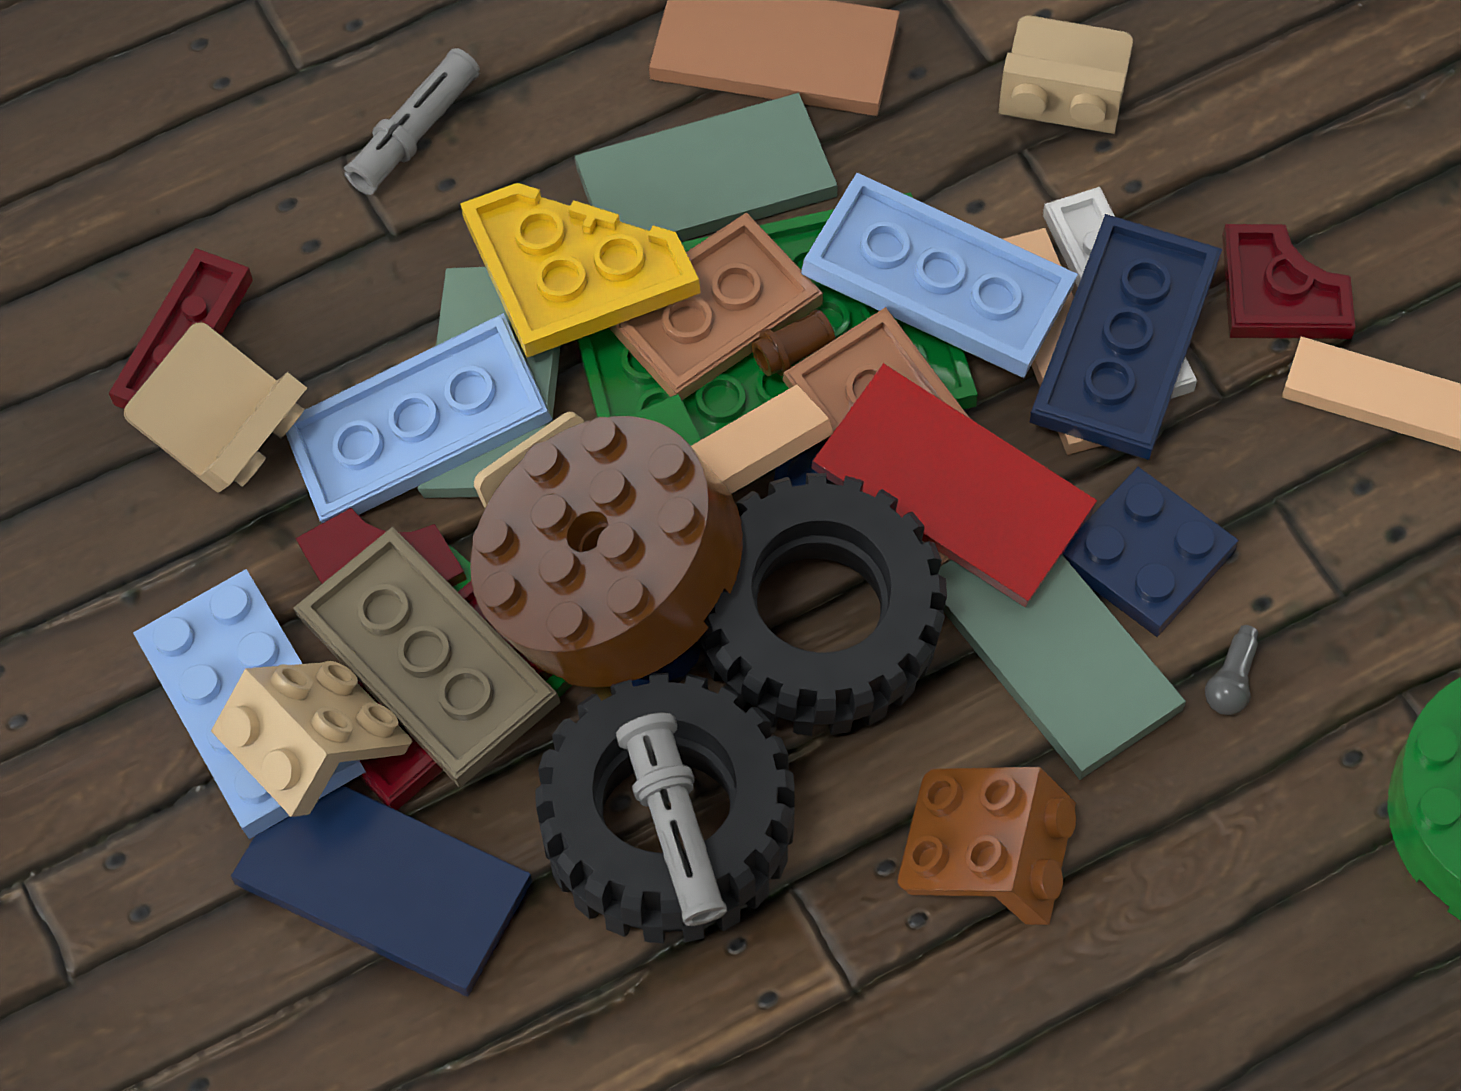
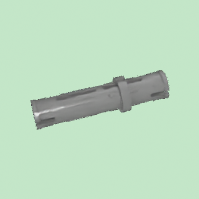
[344,48,480,195]

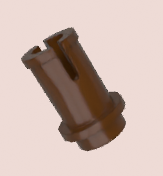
[752,309,835,376]

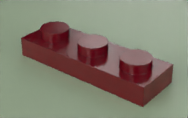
[109,248,253,409]

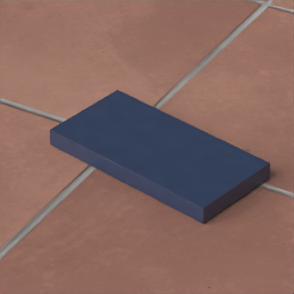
[1029,214,1222,460]
[231,785,532,997]

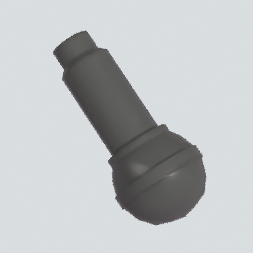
[1205,625,1258,715]

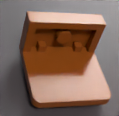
[898,767,1076,925]

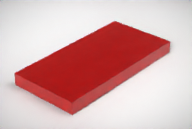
[812,363,1097,608]

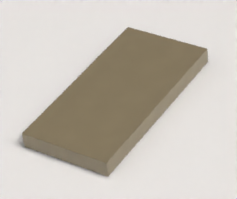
[294,527,561,788]

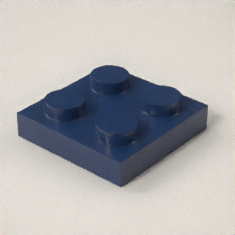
[1062,467,1239,637]

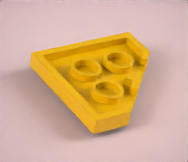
[460,183,701,358]

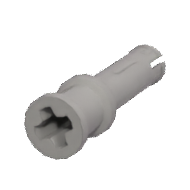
[616,713,727,926]

